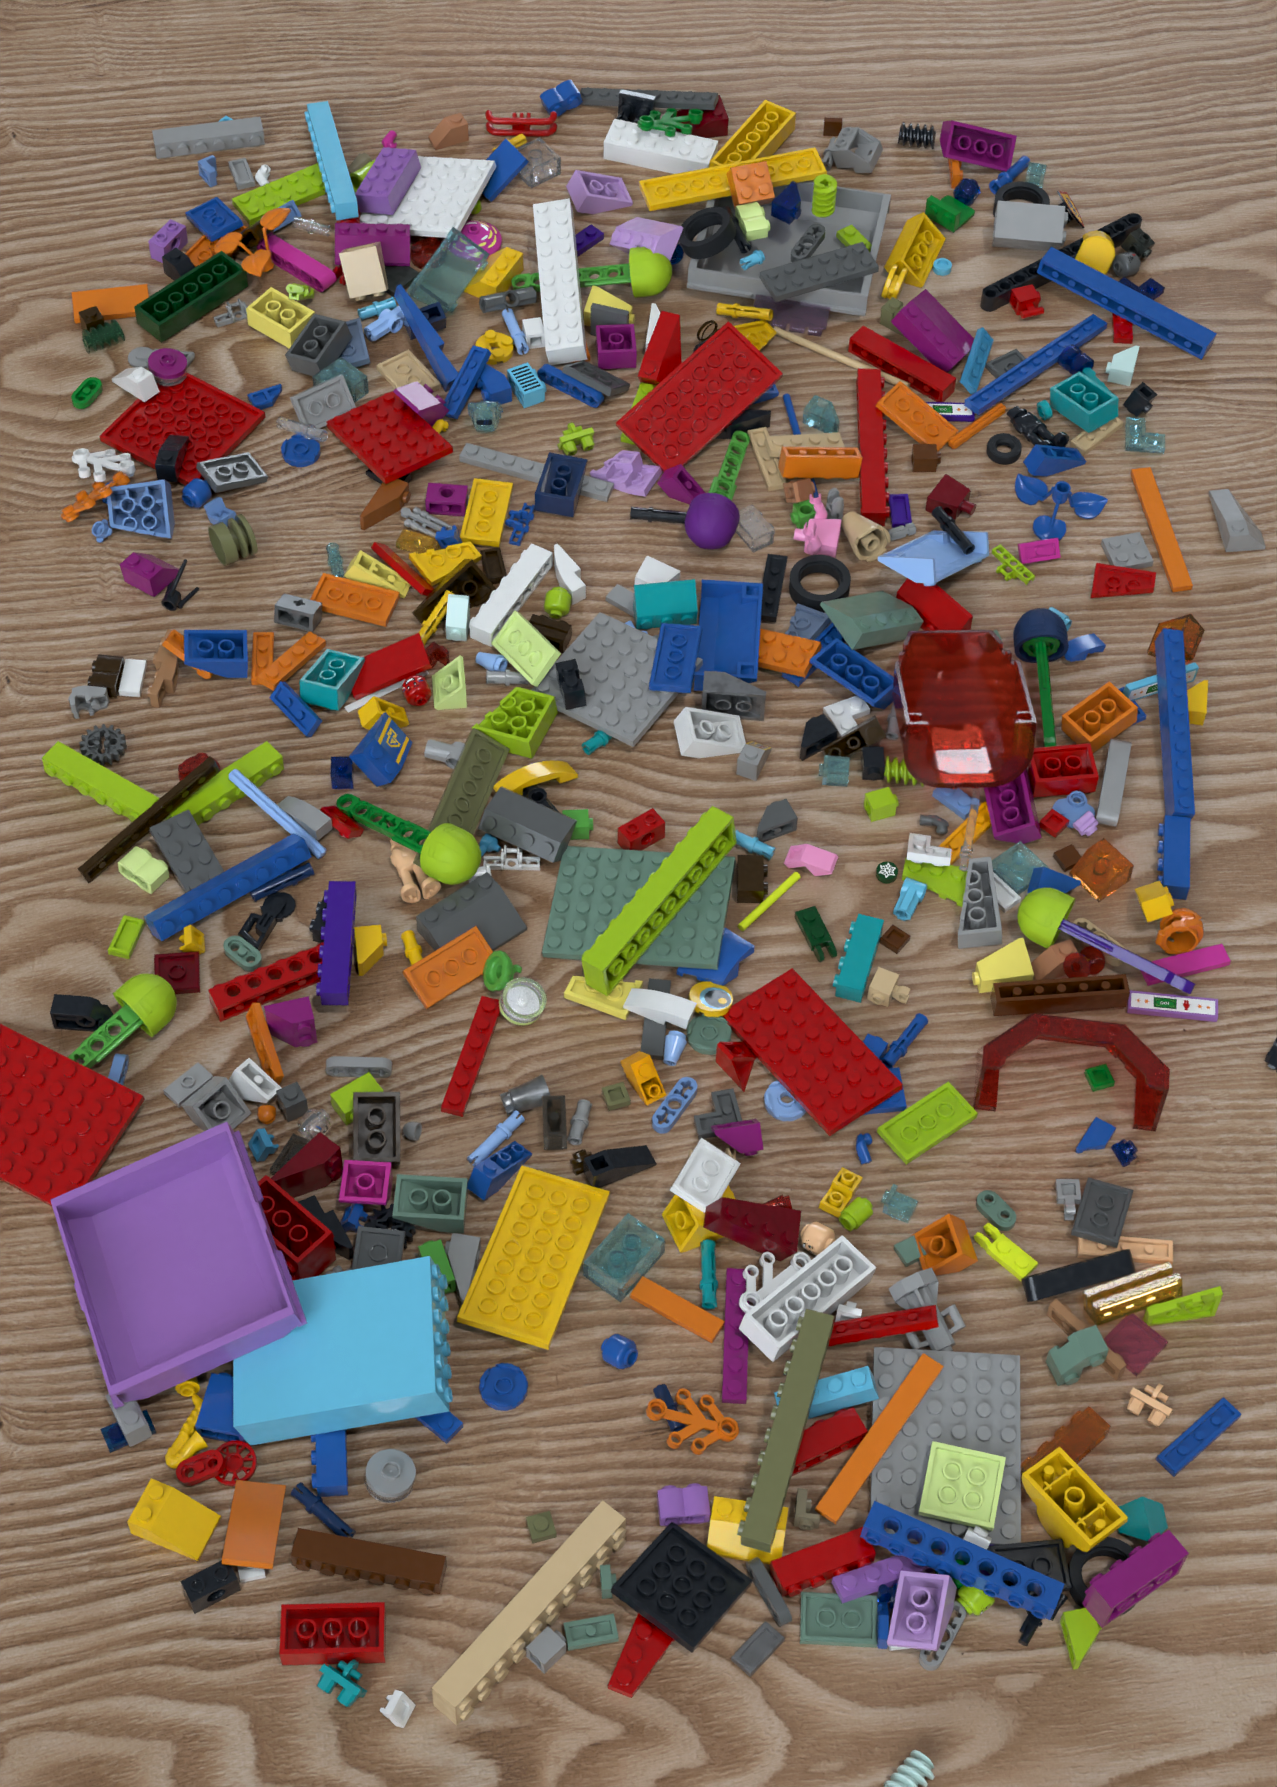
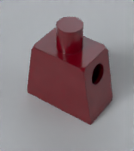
[925,474,977,520]

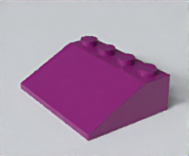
[890,289,974,373]

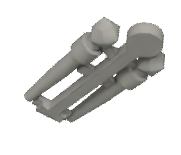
[401,507,452,538]

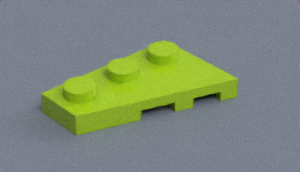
[902,858,968,907]
[1143,1286,1223,1327]

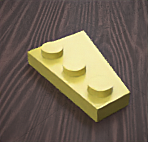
[564,976,643,1020]

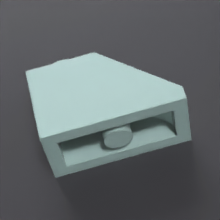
[1105,346,1140,386]
[446,594,470,641]

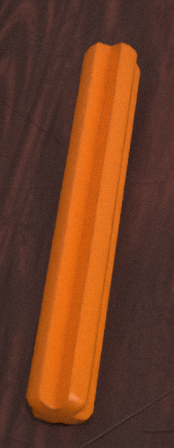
[948,403,1006,449]

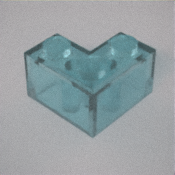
[312,357,369,403]

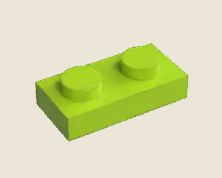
[836,224,872,252]

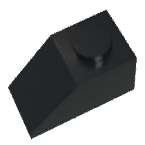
[162,248,195,281]
[800,714,838,761]

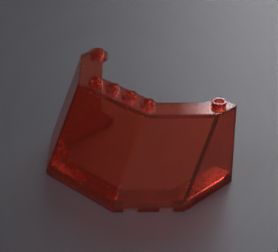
[973,1013,1170,1132]

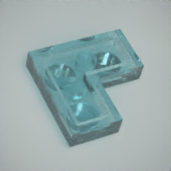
[1125,417,1165,454]

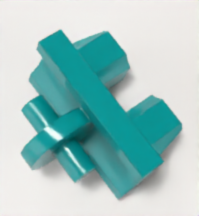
[317,1659,367,1707]

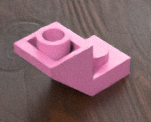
[784,844,838,876]

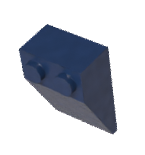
[535,452,588,517]

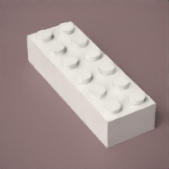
[604,119,718,174]
[739,1235,876,1362]

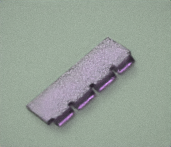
[754,294,830,337]

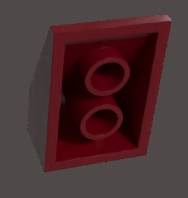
[676,95,729,138]
[271,1132,343,1198]

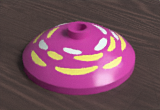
[446,220,502,262]

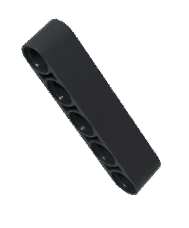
[1021,1249,1136,1302]

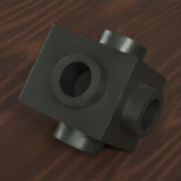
[1121,228,1155,259]

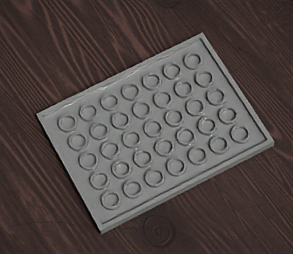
[870,1347,1021,1545]

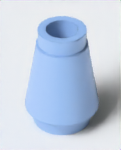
[475,652,508,671]
[663,1031,687,1066]

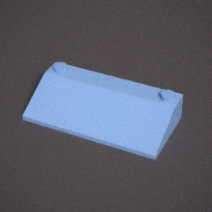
[878,530,989,586]

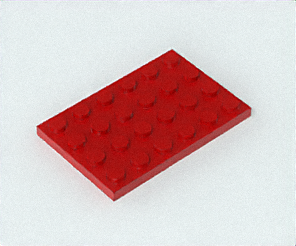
[326,391,453,484]

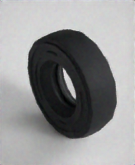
[986,433,1022,465]

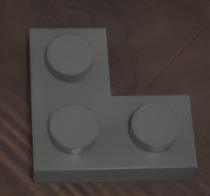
[694,1088,742,1140]

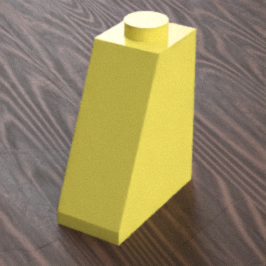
[584,285,635,326]
[972,938,1034,993]

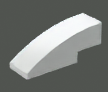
[554,544,586,605]
[623,988,697,1029]

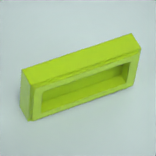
[108,915,145,960]

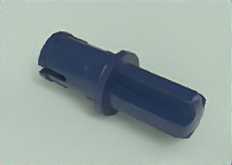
[653,1384,685,1432]

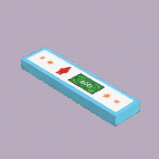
[1123,662,1199,701]

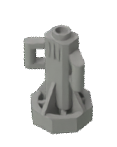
[888,1268,966,1351]

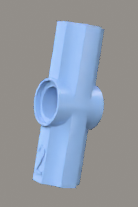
[364,306,404,342]

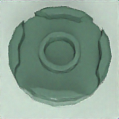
[687,1014,732,1055]

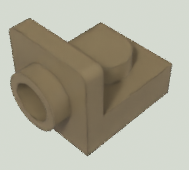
[793,1488,821,1530]

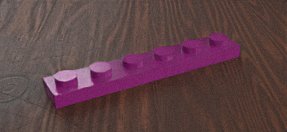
[722,1268,750,1404]

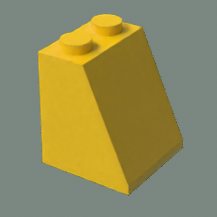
[662,1185,735,1253]

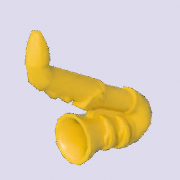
[165,1394,208,1469]

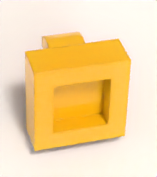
[179,924,205,954]

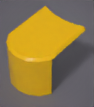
[1075,230,1116,275]

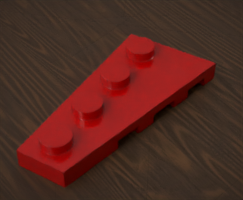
[608,1613,675,1698]

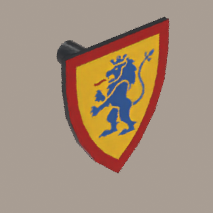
[1057,191,1085,228]

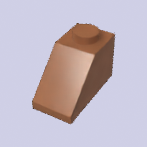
[428,113,469,150]
[783,478,815,503]
[1031,939,1081,980]

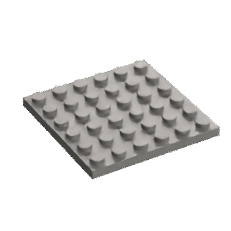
[531,612,703,747]

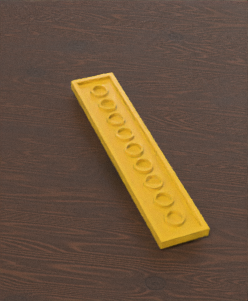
[639,147,827,211]

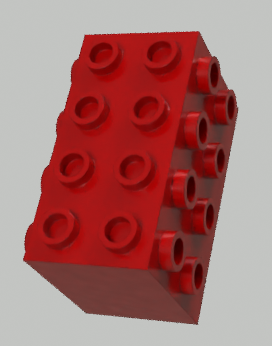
[258,1175,336,1280]

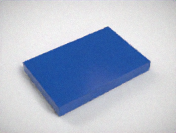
[482,139,529,202]
[185,197,243,242]

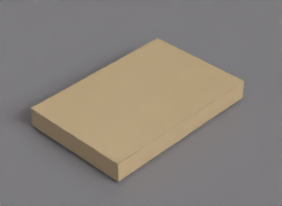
[377,349,441,391]

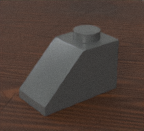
[757,799,798,843]

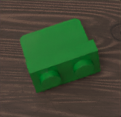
[925,195,975,233]

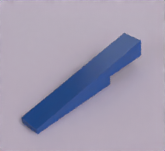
[394,284,458,392]

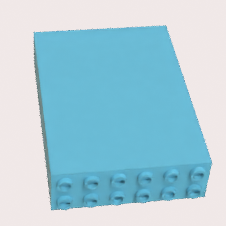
[233,1256,453,1446]

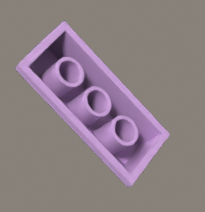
[610,217,684,261]

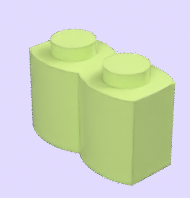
[735,202,770,241]
[118,846,169,894]

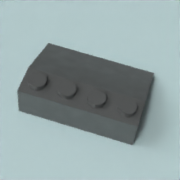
[416,872,527,951]

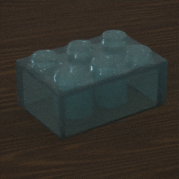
[583,1213,665,1302]

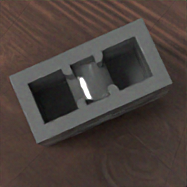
[274,593,322,632]

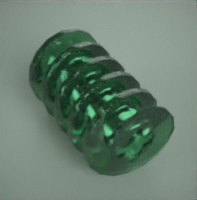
[82,319,125,354]

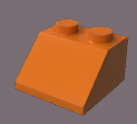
[912,1214,978,1276]

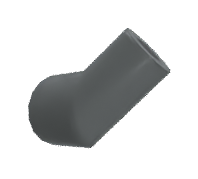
[920,814,949,834]

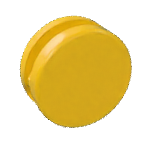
[881,264,908,299]

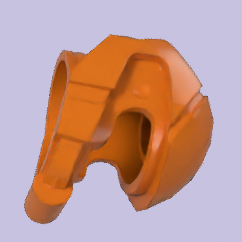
[1155,908,1204,955]

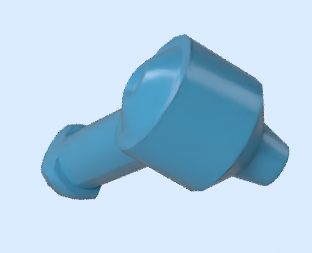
[479,833,501,857]

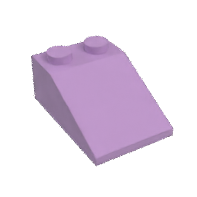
[566,170,633,214]
[887,1571,957,1651]

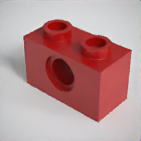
[617,808,666,851]

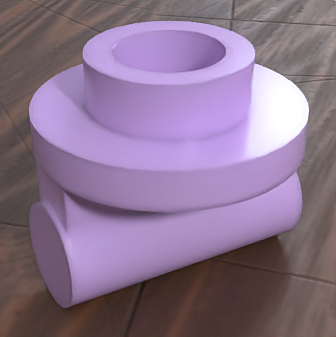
[1073,811,1099,836]

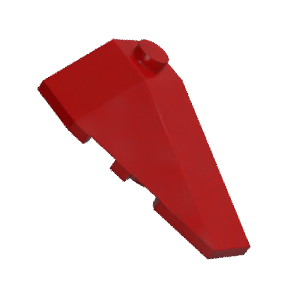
[638,310,682,385]

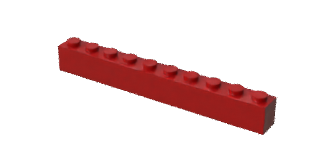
[856,368,890,526]

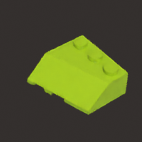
[472,687,558,759]

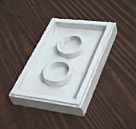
[670,1138,741,1213]

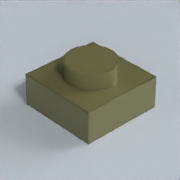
[602,1082,631,1111]
[526,1511,557,1544]

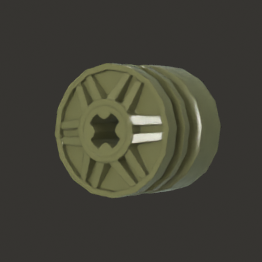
[208,514,258,566]

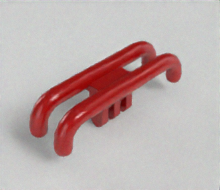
[485,110,557,137]

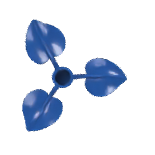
[1015,473,1108,541]

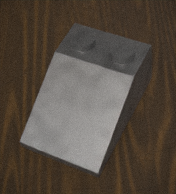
[702,671,766,721]

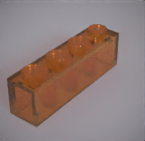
[1021,1406,1111,1480]

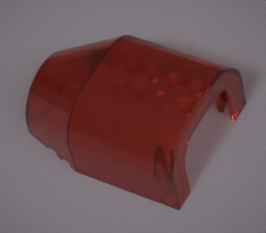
[893,630,1037,789]

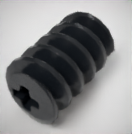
[898,122,936,149]

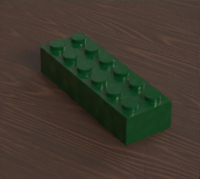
[134,251,248,343]

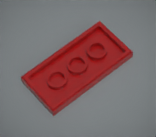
[352,633,432,700]

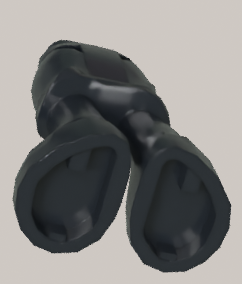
[1007,406,1069,447]

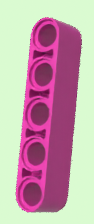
[257,234,337,292]

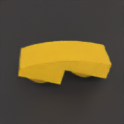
[819,1167,863,1218]

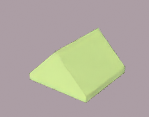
[432,655,467,710]

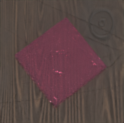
[1104,1312,1168,1377]

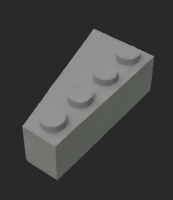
[958,857,1002,949]

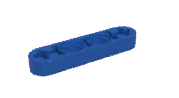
[537,364,604,408]

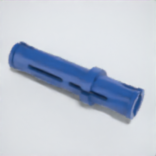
[880,1013,928,1068]

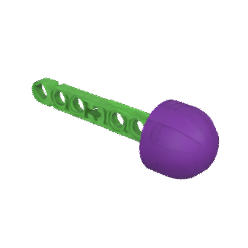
[685,431,750,549]

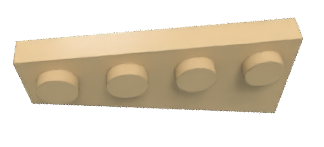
[764,432,845,458]

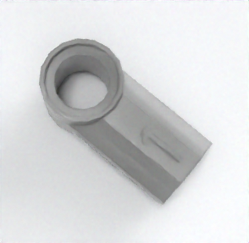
[424,739,465,769]

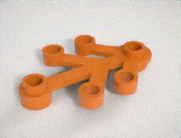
[61,471,130,522]
[646,1388,739,1455]

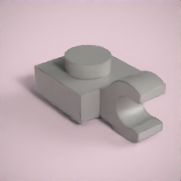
[1055,1179,1081,1220]

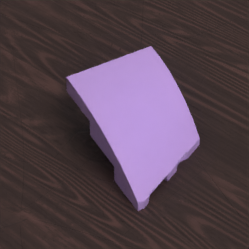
[590,450,662,497]

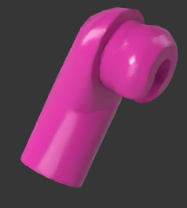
[382,130,397,148]

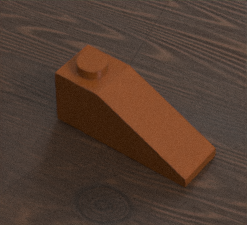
[360,479,411,530]

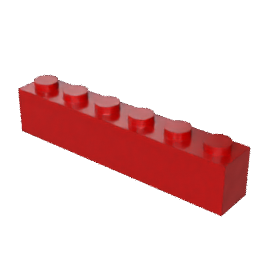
[848,325,956,402]

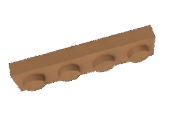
[1047,1299,1127,1381]

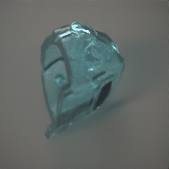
[468,401,503,433]

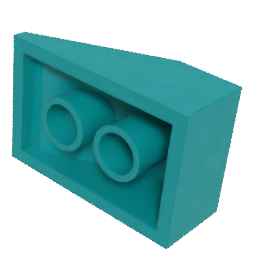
[299,649,365,711]

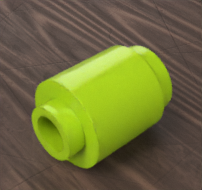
[839,1197,873,1231]

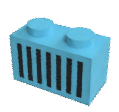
[507,362,547,408]

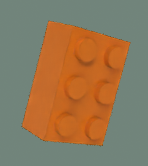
[1061,681,1138,753]

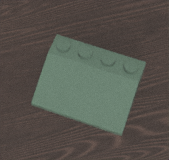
[820,591,924,650]

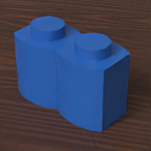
[540,80,583,117]

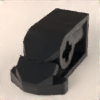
[50,994,114,1032]

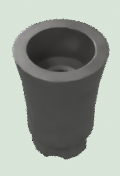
[500,1074,553,1115]

